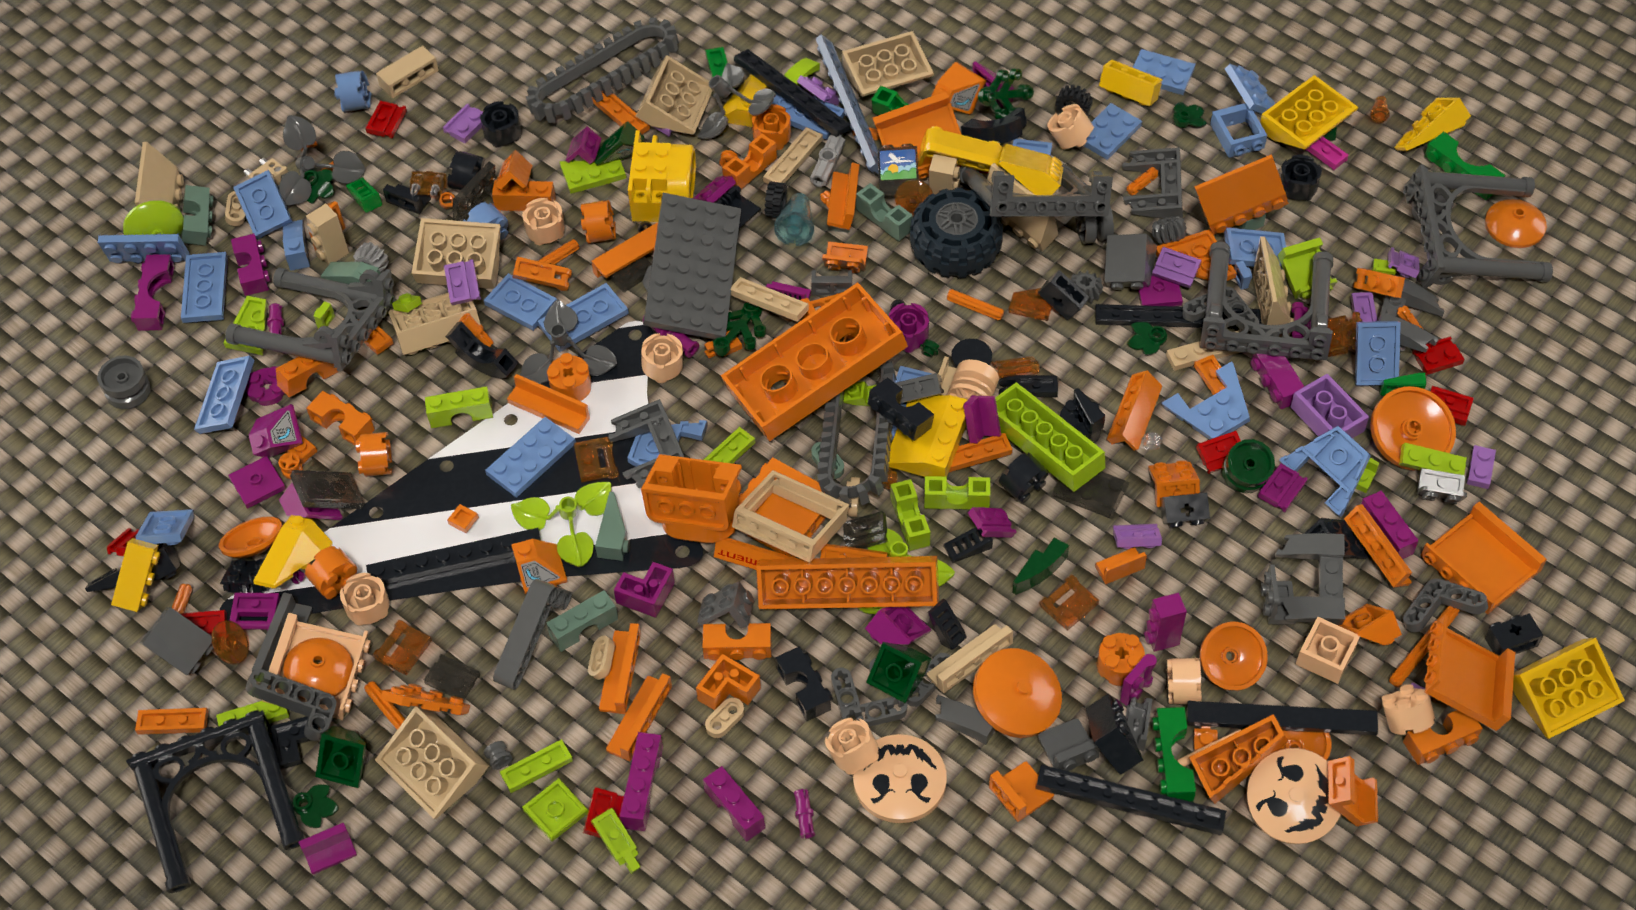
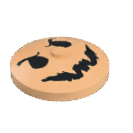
[853,734,947,823]
[1247,748,1341,844]

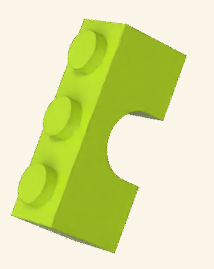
[425,386,493,428]
[924,476,990,509]
[890,479,931,551]

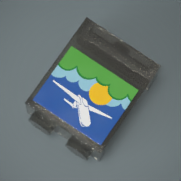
[878,144,920,199]

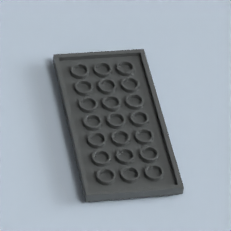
[643,193,741,339]

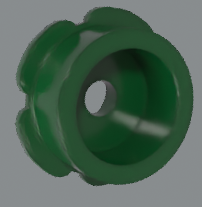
[920,339,940,357]

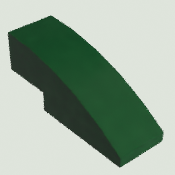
[1012,537,1069,595]

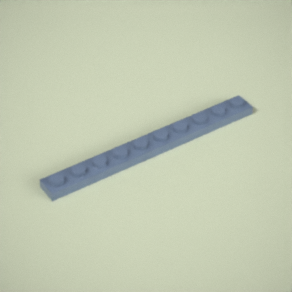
[816,34,881,176]

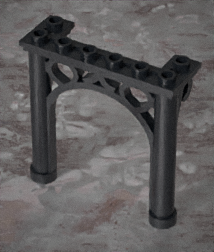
[126,710,306,893]

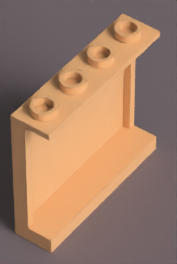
[262,613,371,720]

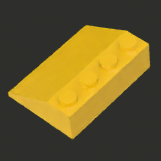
[1260,75,1358,149]
[998,144,1063,195]
[889,395,967,477]
[1513,638,1625,739]

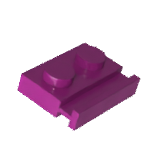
[693,176,736,203]
[1258,463,1308,512]
[968,507,1017,538]

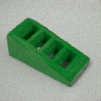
[346,178,382,213]
[1380,373,1427,396]

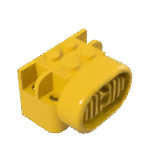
[628,130,696,222]

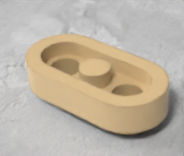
[225,191,246,226]
[846,477,860,517]
[588,636,615,680]
[705,698,744,738]

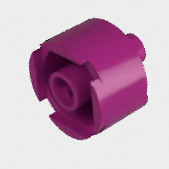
[889,303,929,353]

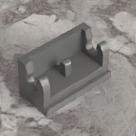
[811,270,852,295]
[896,373,944,403]
[1126,697,1153,751]

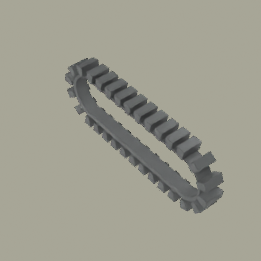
[526,18,679,123]
[817,361,897,507]

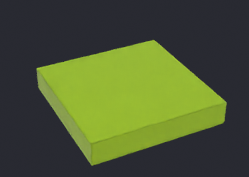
[522,778,588,842]

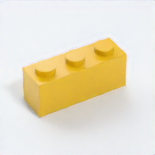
[1099,60,1163,106]
[111,538,160,612]

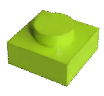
[392,293,422,313]
[314,301,335,329]

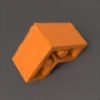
[696,654,761,710]

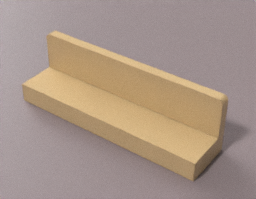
[927,624,1013,694]

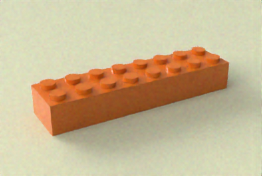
[756,556,939,609]

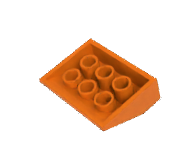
[1194,154,1289,235]

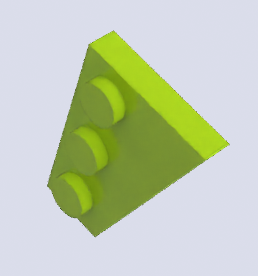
[559,160,626,194]
[223,296,268,355]

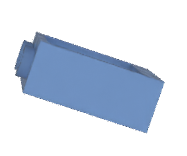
[1210,103,1267,158]

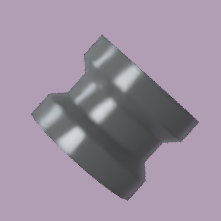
[484,741,513,770]

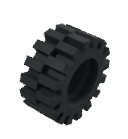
[1055,85,1093,115]
[764,181,787,219]

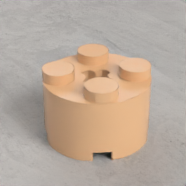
[1047,104,1094,150]
[522,198,565,245]
[641,333,683,383]
[340,573,390,626]
[1167,658,1202,705]
[1382,685,1435,735]
[825,718,879,775]

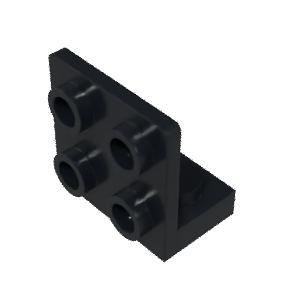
[1305,518,1369,562]

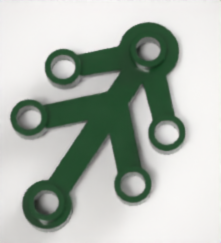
[978,68,1034,119]
[713,302,766,356]

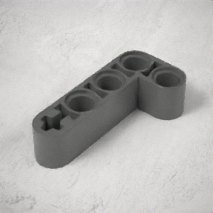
[245,669,337,741]

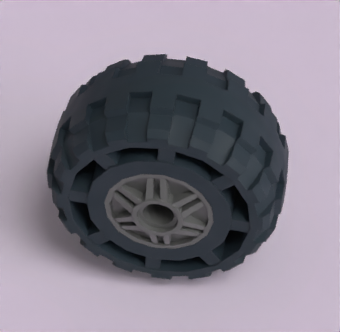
[910,188,1003,279]

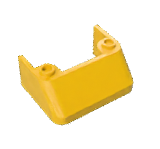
[916,126,1003,172]

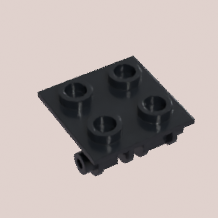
[716,185,761,229]
[220,559,269,593]

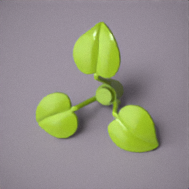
[511,482,611,567]
[858,522,955,614]

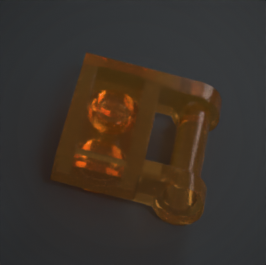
[991,356,1040,378]
[574,437,619,482]
[1039,575,1099,631]
[372,620,432,676]

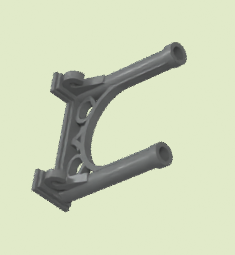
[959,164,1113,216]
[1403,164,1553,289]
[1200,242,1334,361]
[225,268,395,372]

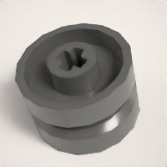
[1075,207,1114,244]
[97,355,151,409]

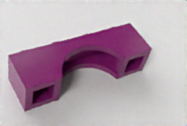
[131,254,175,331]
[620,732,663,832]

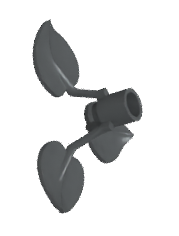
[697,63,776,139]
[279,115,365,206]
[520,299,617,384]

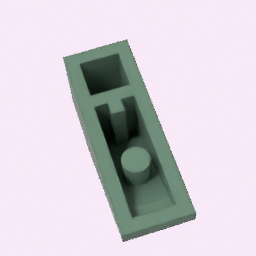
[321,262,380,284]
[595,491,630,561]

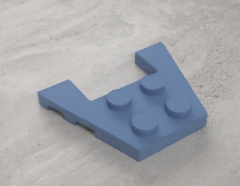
[1162,361,1250,440]
[627,420,707,467]
[1279,426,1371,517]

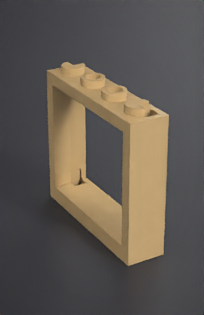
[732,471,849,563]

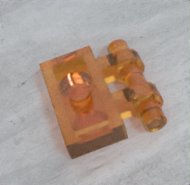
[1328,312,1362,357]

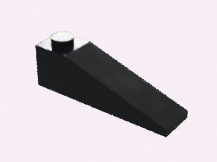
[85,543,180,592]

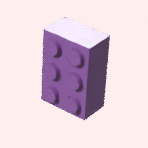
[1291,374,1369,438]

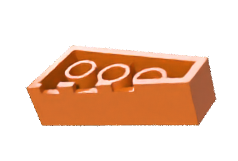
[1189,714,1289,804]

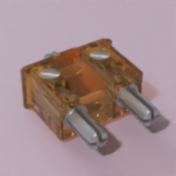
[410,171,447,196]

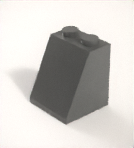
[1105,234,1157,290]
[139,607,215,675]

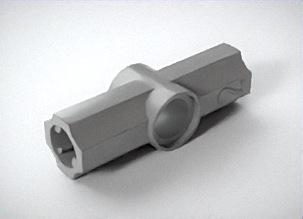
[810,135,845,188]

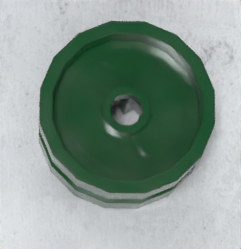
[1222,439,1275,493]

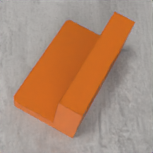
[1095,547,1147,585]

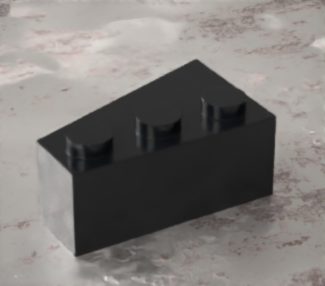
[1086,694,1143,775]

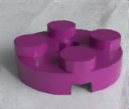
[246,366,285,406]

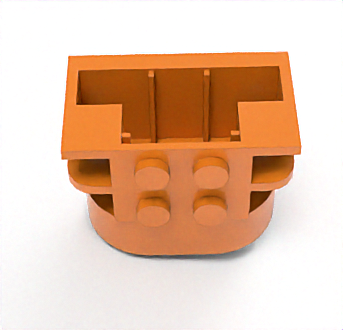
[641,454,742,543]

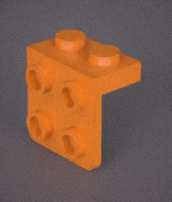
[822,241,868,273]

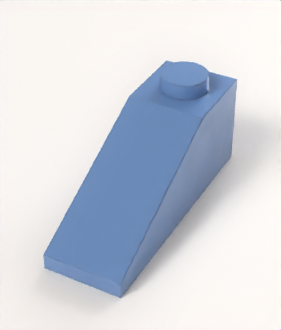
[283,220,310,271]

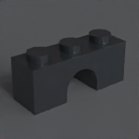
[868,377,934,441]
[775,646,833,721]

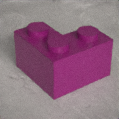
[614,562,675,618]

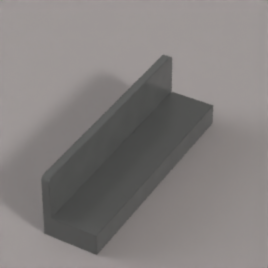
[252,593,313,672]

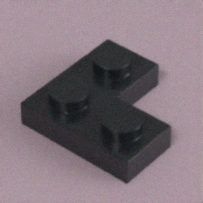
[270,716,319,769]

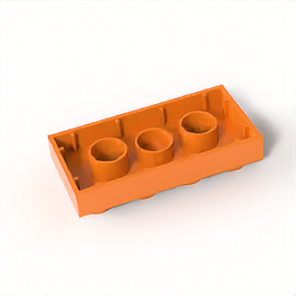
[720,282,908,442]

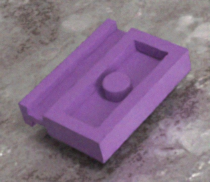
[797,75,840,105]
[443,104,483,144]
[1152,247,1201,289]
[1388,247,1419,278]
[444,259,481,305]
[1113,524,1162,549]

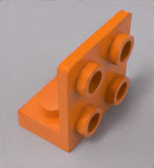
[1148,460,1200,507]
[989,761,1054,822]

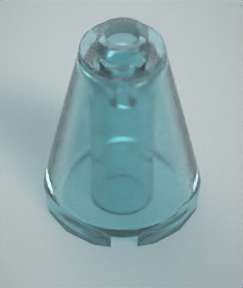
[774,193,814,246]

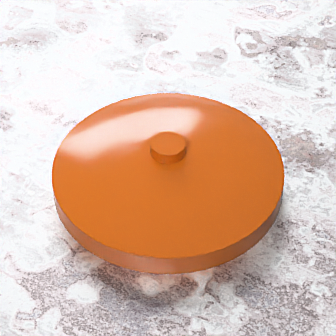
[1370,386,1456,471]
[973,648,1062,738]

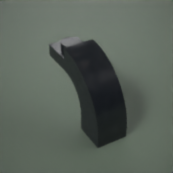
[961,107,1027,144]
[445,321,519,378]

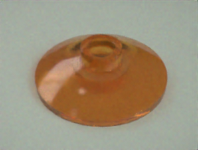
[895,180,933,215]
[212,621,249,664]

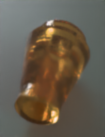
[1370,96,1390,123]

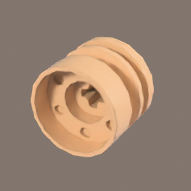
[947,359,999,400]

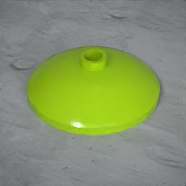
[123,200,184,236]

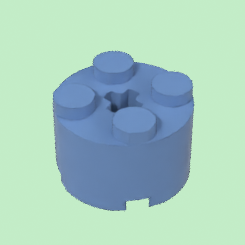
[335,71,371,112]
[463,202,508,240]

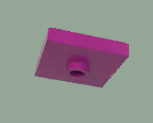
[1138,275,1183,306]
[228,456,286,509]

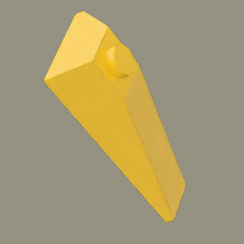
[724,74,770,127]
[1394,98,1471,151]
[254,515,333,589]

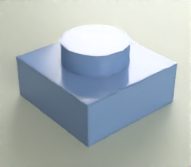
[1234,261,1252,290]

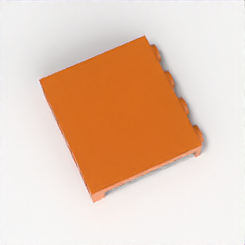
[873,91,961,186]
[738,457,827,558]
[1421,501,1547,615]
[1424,615,1515,731]

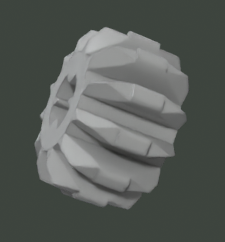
[353,242,389,273]

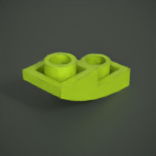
[784,58,820,87]
[843,381,876,406]

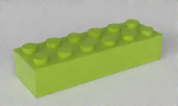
[995,382,1106,492]

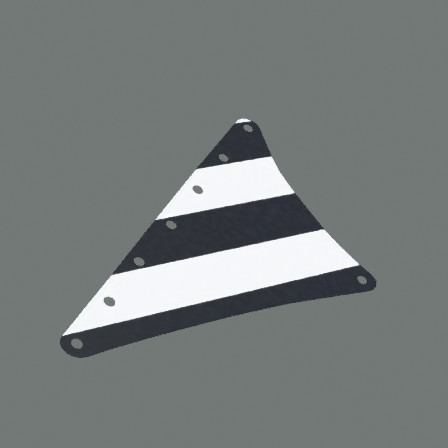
[220,321,703,626]

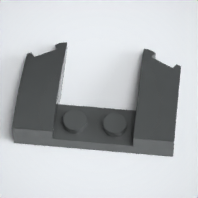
[1123,147,1183,218]
[1378,274,1444,353]
[608,399,684,488]
[1275,533,1345,625]
[936,669,996,745]

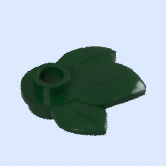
[1173,102,1207,128]
[303,169,334,204]
[1127,322,1167,355]
[292,784,338,828]

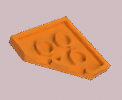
[1156,229,1237,281]
[380,684,470,715]

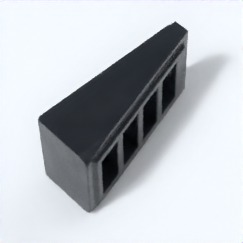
[1073,388,1105,435]
[944,527,993,563]
[927,599,967,650]

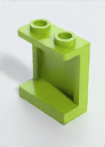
[1278,237,1338,299]

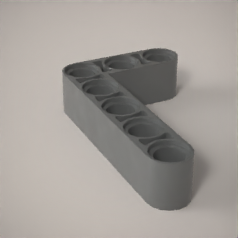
[493,579,572,690]

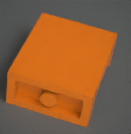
[1328,756,1378,827]

